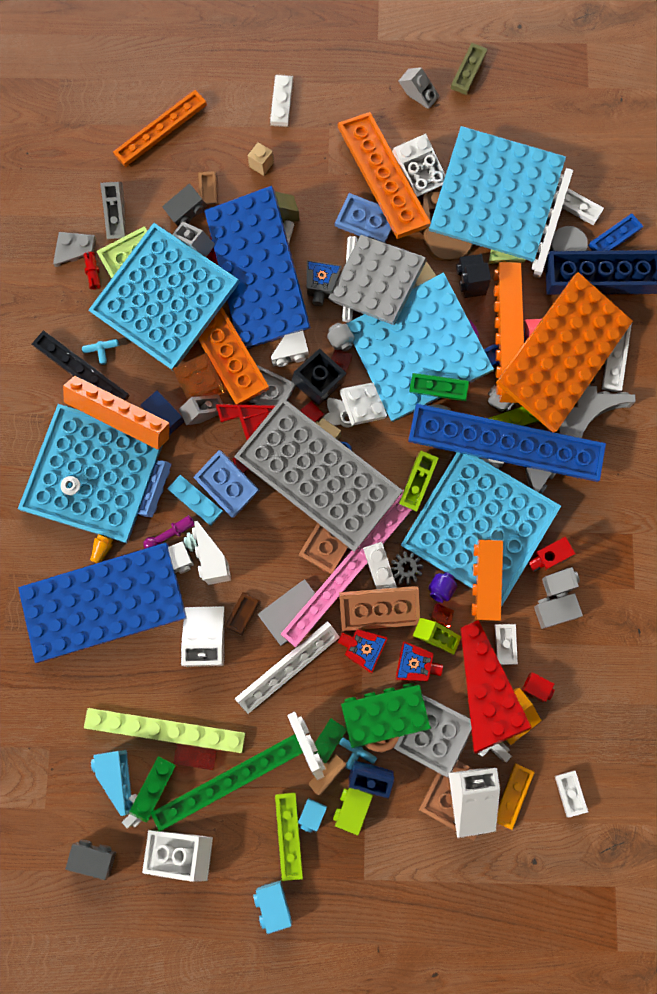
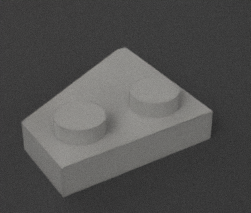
[53,232,96,267]

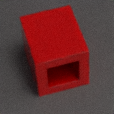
[521,672,555,702]

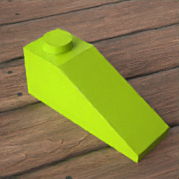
[399,451,439,511]

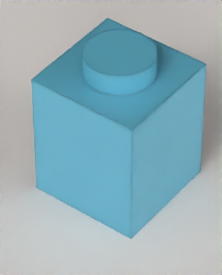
[298,798,327,833]

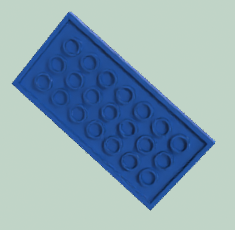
[204,186,311,349]
[18,543,187,663]

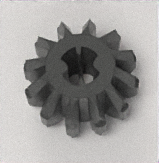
[391,552,423,585]

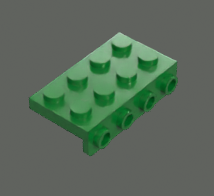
[341,683,431,749]

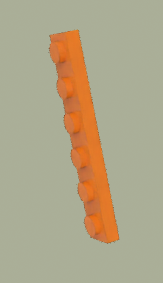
[113,90,207,167]

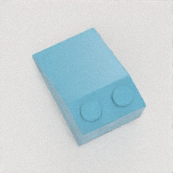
[91,750,133,816]

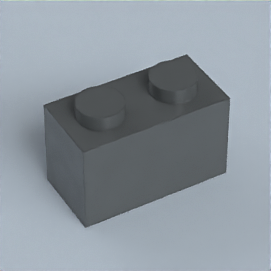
[162,183,208,227]
[65,840,116,880]

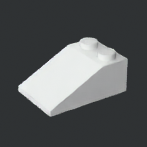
[142,830,213,882]

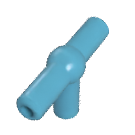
[82,339,119,365]
[339,738,377,770]

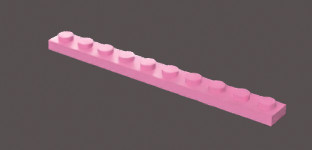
[281,490,412,648]

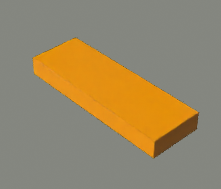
[497,763,535,830]

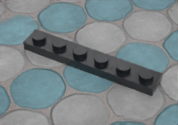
[32,330,130,401]

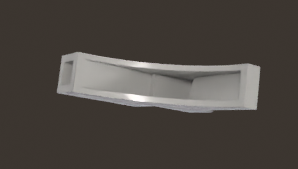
[556,384,635,438]

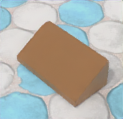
[309,754,346,796]

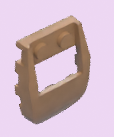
[421,192,473,261]

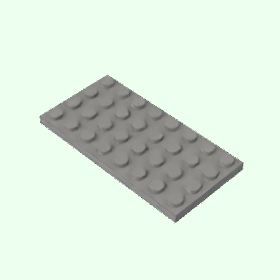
[234,398,403,552]

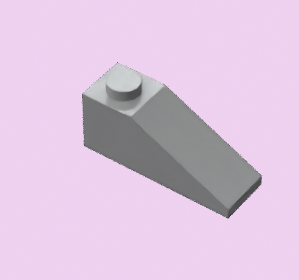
[101,182,125,239]

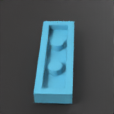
[168,475,223,526]

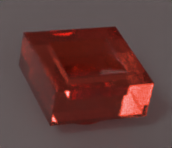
[331,350,353,372]
[430,603,454,629]

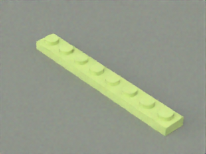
[84,708,246,753]

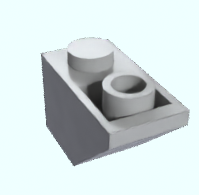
[398,67,439,108]
[525,467,556,494]
[542,567,580,597]

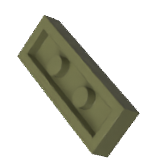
[451,43,487,95]

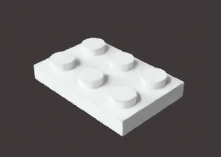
[287,712,325,780]

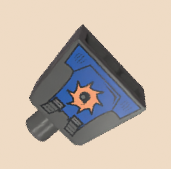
[307,260,341,306]

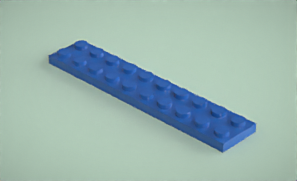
[408,403,606,482]

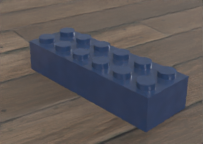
[545,250,657,295]

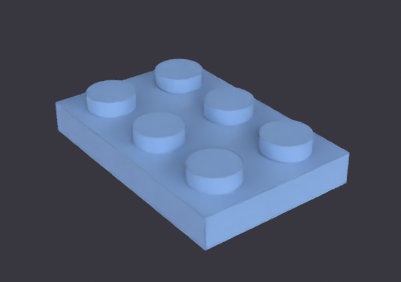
[335,193,392,243]
[193,450,260,518]

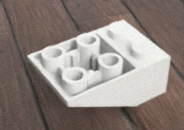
[392,134,446,197]
[192,521,231,585]
[181,606,224,667]
[449,768,500,838]

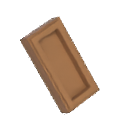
[198,171,218,208]

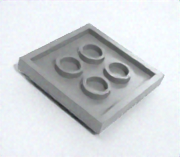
[394,694,472,778]

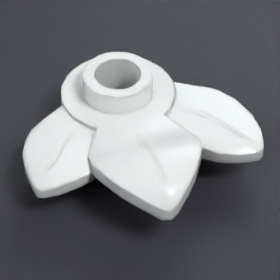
[323,398,353,427]

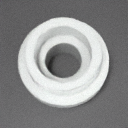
[61,476,80,496]

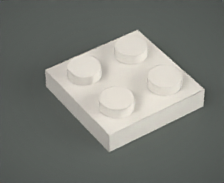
[340,382,387,425]

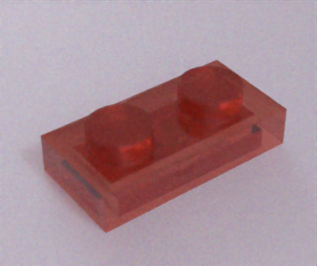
[173,743,217,771]

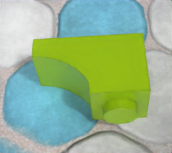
[413,618,461,655]

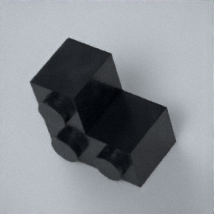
[456,254,491,298]

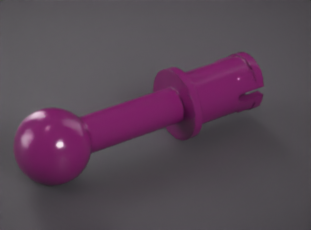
[143,515,195,549]

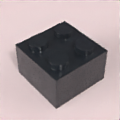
[292,348,347,406]

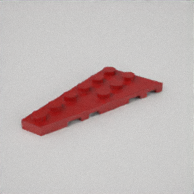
[461,620,532,754]

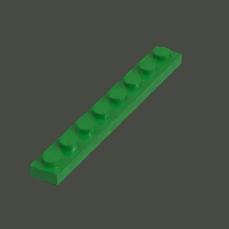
[151,734,303,832]

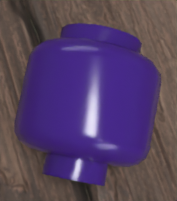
[428,572,458,603]

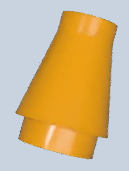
[90,534,113,563]

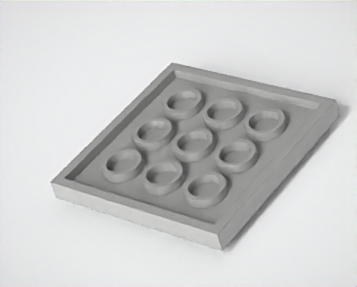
[328,235,427,325]

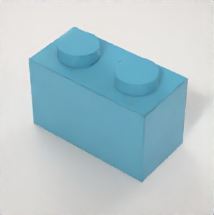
[253,880,292,934]

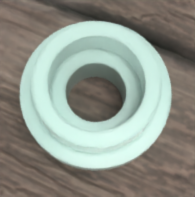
[184,533,198,552]

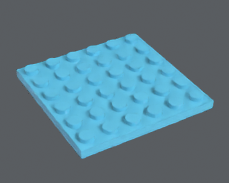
[429,126,566,262]
[89,223,240,371]
[346,273,494,422]
[18,404,163,544]
[401,452,561,606]

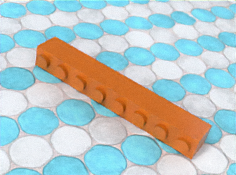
[493,262,524,403]

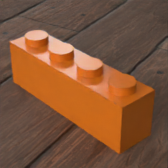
[472,540,503,621]

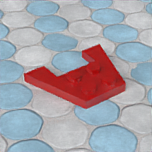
[215,404,275,473]

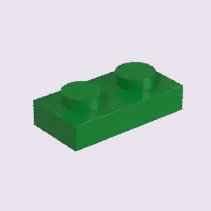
[314,718,347,764]

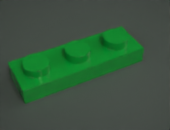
[409,373,470,401]
[128,756,176,823]

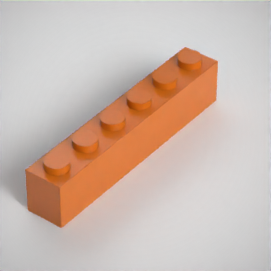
[63,376,170,450]

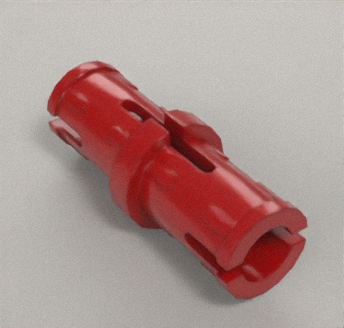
[83,252,101,290]

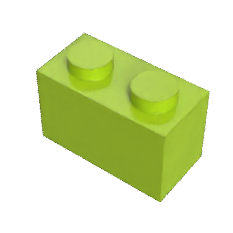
[333,788,373,835]

